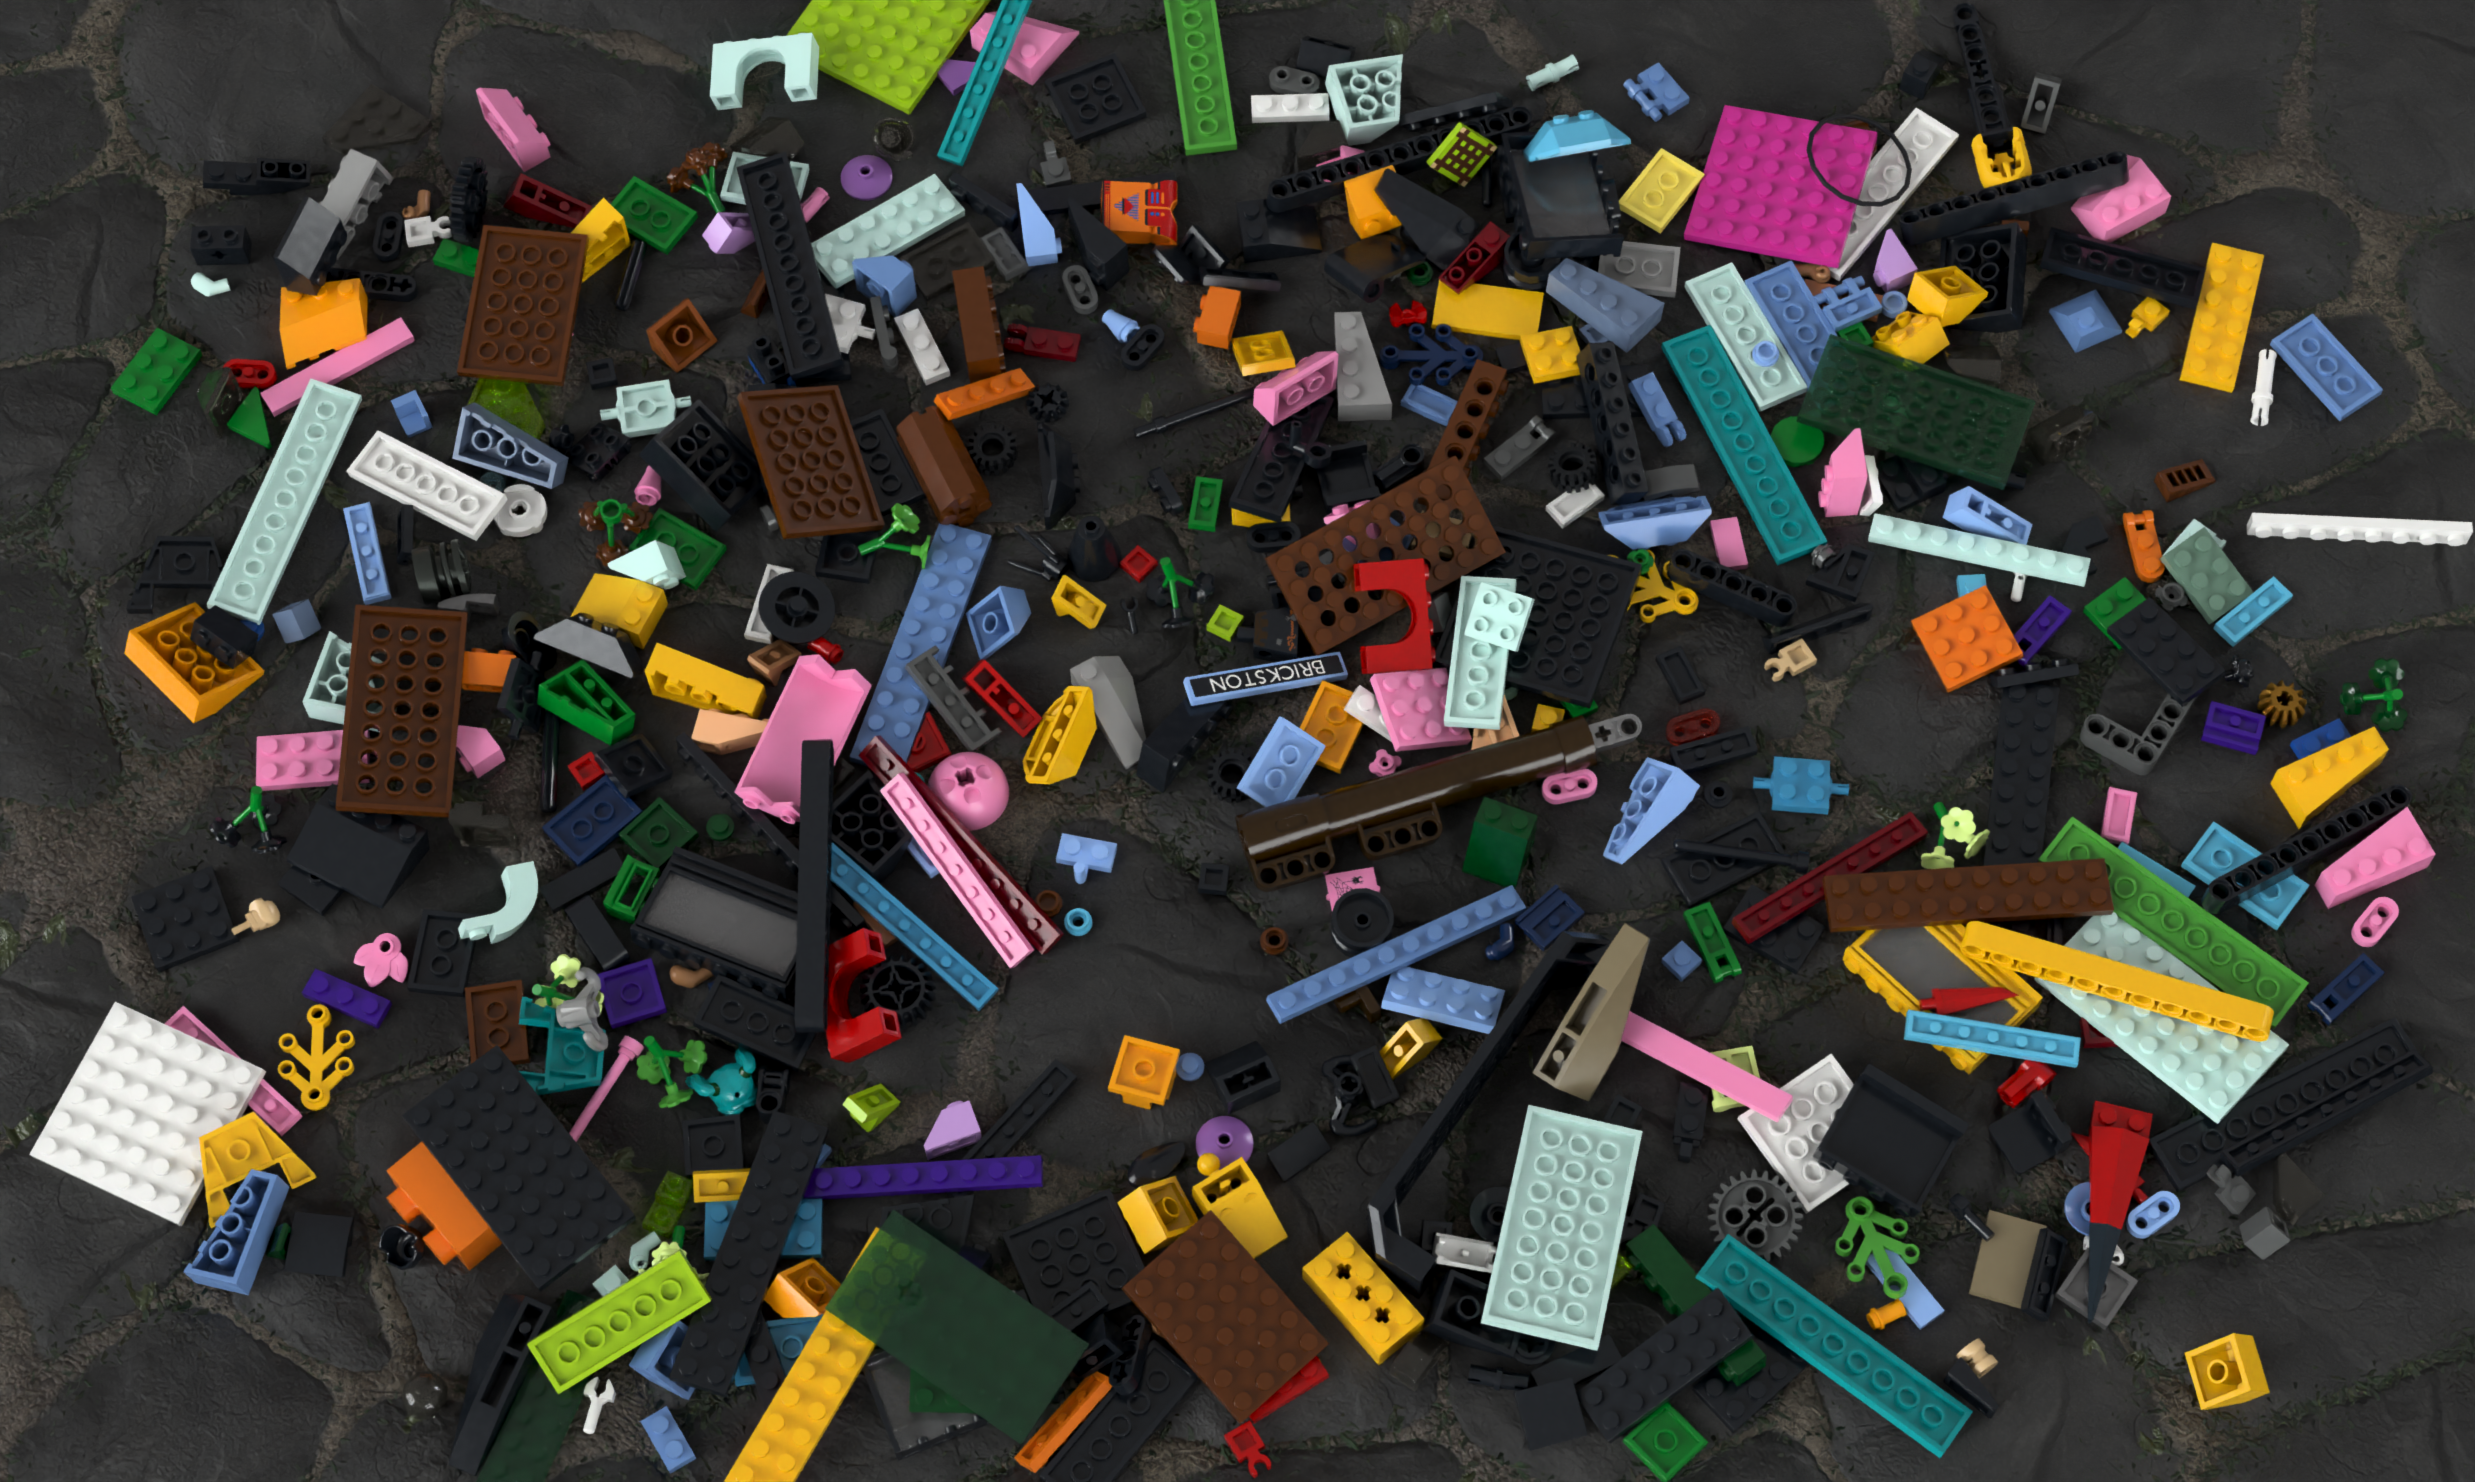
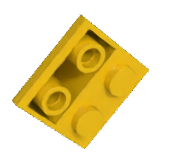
[1871,311,1950,373]

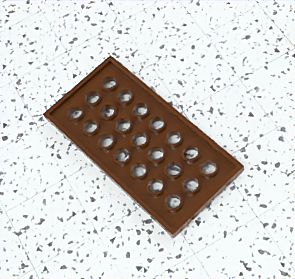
[1264,455,1506,656]
[336,605,468,818]

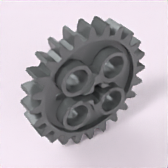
[1708,1170,1804,1264]

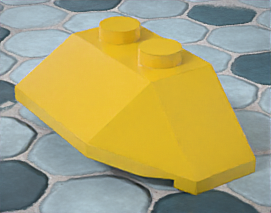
[1022,686,1097,784]

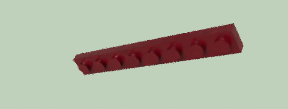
[1732,812,1928,944]

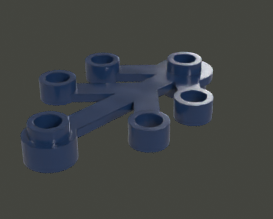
[1379,324,1483,386]

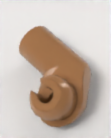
[402,190,431,220]
[1794,263,1831,283]

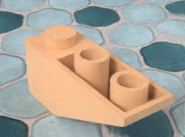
[691,708,769,755]

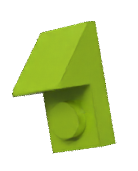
[843,1083,900,1133]

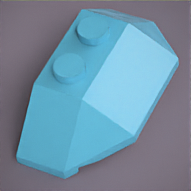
[1523,110,1631,162]

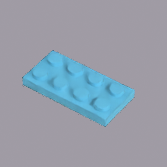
[2181,821,2309,931]

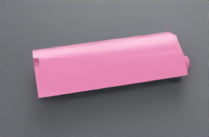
[735,654,872,824]

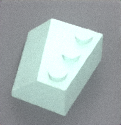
[1325,54,1403,146]
[303,631,399,732]

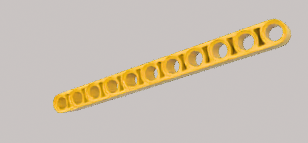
[1960,921,2274,1042]

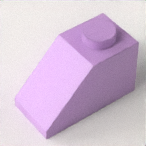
[702,212,755,254]
[1873,229,1918,293]
[924,1101,982,1160]

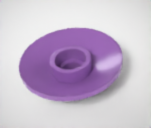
[841,155,893,201]
[1196,1116,1253,1170]

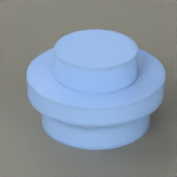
[1752,341,1779,367]

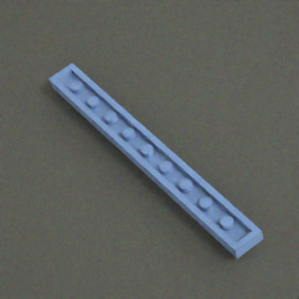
[1266,885,1526,1024]

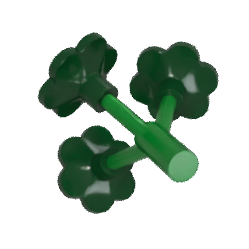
[2340,658,2408,732]

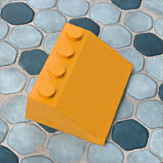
[124,602,264,723]

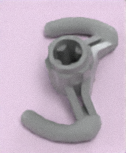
[556,967,608,1052]

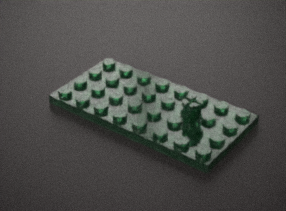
[1796,334,2036,490]
[825,1210,1089,1445]

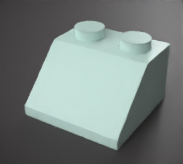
[607,540,686,589]

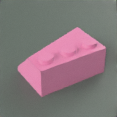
[970,11,1079,86]
[2071,155,2171,243]

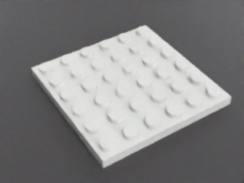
[29,1002,266,1226]

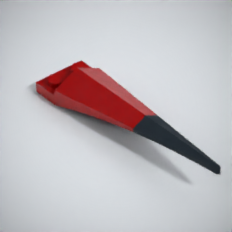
[2088,1100,2153,1324]

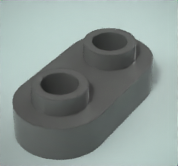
[1269,66,1320,95]
[1062,265,1098,314]

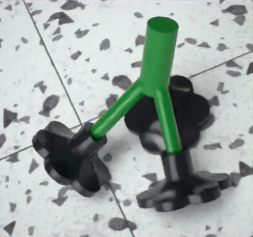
[1146,557,1215,628]
[209,786,287,854]

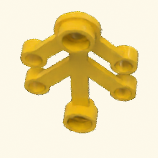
[1608,550,1699,623]
[278,1004,355,1111]

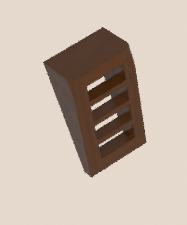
[2154,459,2216,503]

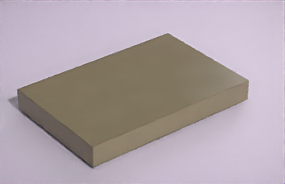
[1969,1210,2047,1308]

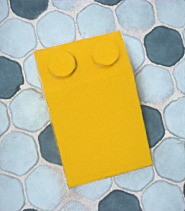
[570,573,668,649]

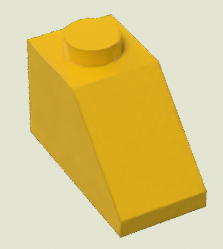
[1379,1018,1443,1080]

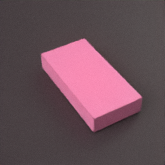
[1710,517,1748,570]
[2100,787,2137,845]

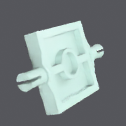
[600,379,692,438]

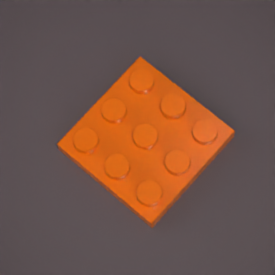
[1911,585,2023,693]

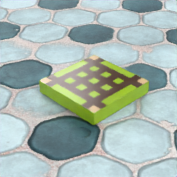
[1426,122,1498,187]

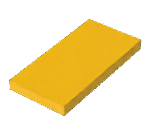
[1432,280,1544,340]

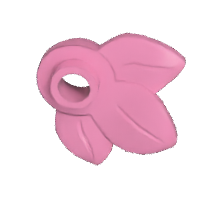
[354,933,409,987]

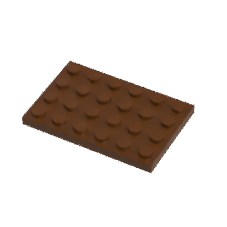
[457,225,589,386]
[737,385,885,539]
[1122,1210,1329,1424]

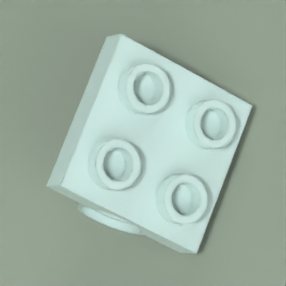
[1464,582,1535,652]

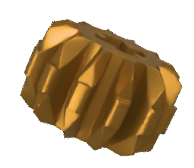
[2257,680,2307,729]

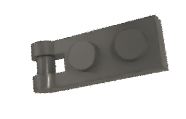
[870,296,899,373]
[1483,415,1557,481]

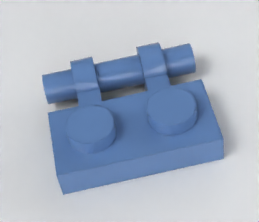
[1623,62,1690,122]
[1814,276,1883,333]

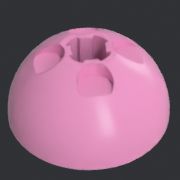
[927,752,1009,831]

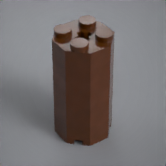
[896,406,992,528]

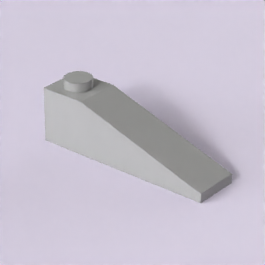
[1070,656,1146,769]

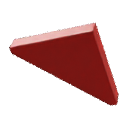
[907,711,952,773]

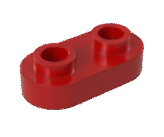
[222,359,277,389]

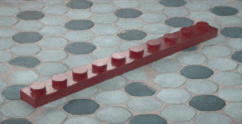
[858,735,1064,955]

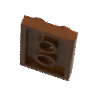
[465,979,531,1065]

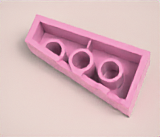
[2315,807,2436,909]

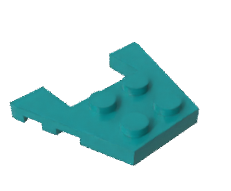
[519,996,606,1095]

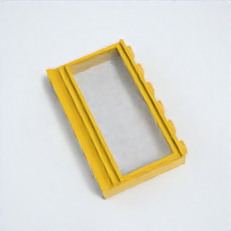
[1842,924,2043,1075]

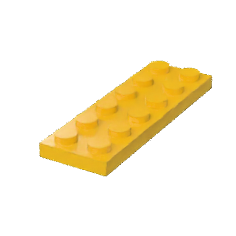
[2179,243,2264,393]

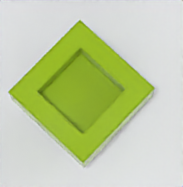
[1207,605,1244,642]

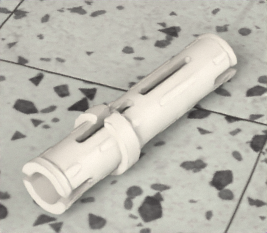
[2251,349,2277,426]

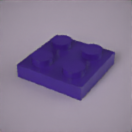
[597,958,667,1029]

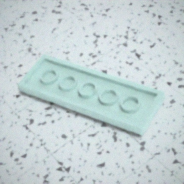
[812,174,965,289]
[1684,262,1807,412]
[1444,576,1517,730]

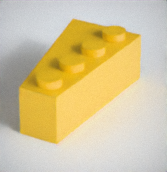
[645,643,767,720]
[2270,726,2389,829]

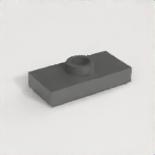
[979,227,1029,281]

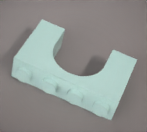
[710,33,819,110]

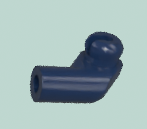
[1485,923,1514,960]

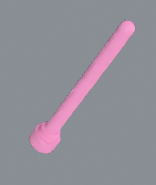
[569,1035,644,1142]

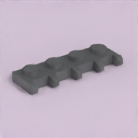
[905,645,1002,752]

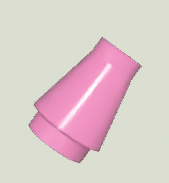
[634,466,661,506]

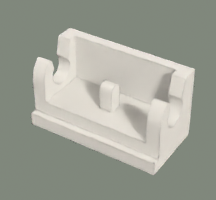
[1432,1233,1497,1273]

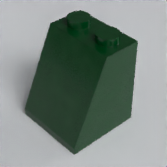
[1462,797,1538,889]

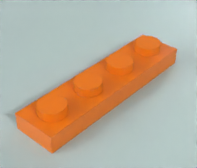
[934,368,1035,421]
[1014,1371,1112,1473]

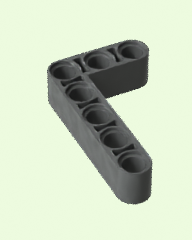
[2080,693,2199,775]

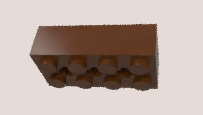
[952,266,1006,384]

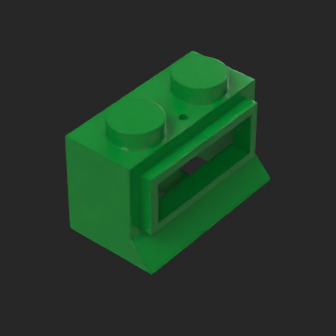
[603,854,661,924]

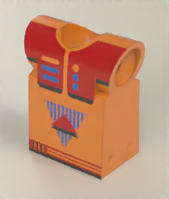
[1101,180,1178,245]

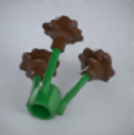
[578,499,653,566]

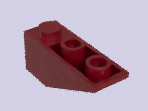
[1438,221,1510,294]

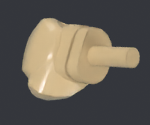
[231,898,280,935]

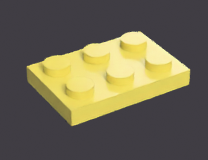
[1619,148,1705,234]

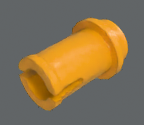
[1866,1299,1906,1330]

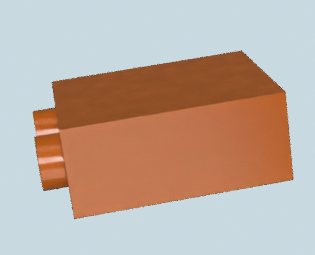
[386,1142,502,1271]

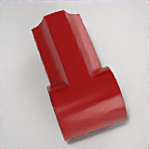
[1997,1060,2057,1109]

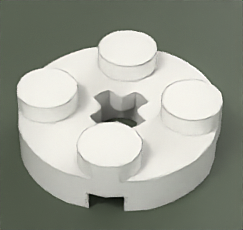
[494,484,548,537]

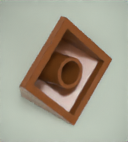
[646,298,718,373]

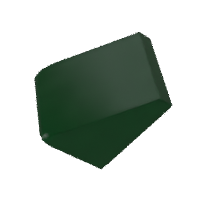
[266,1223,291,1260]

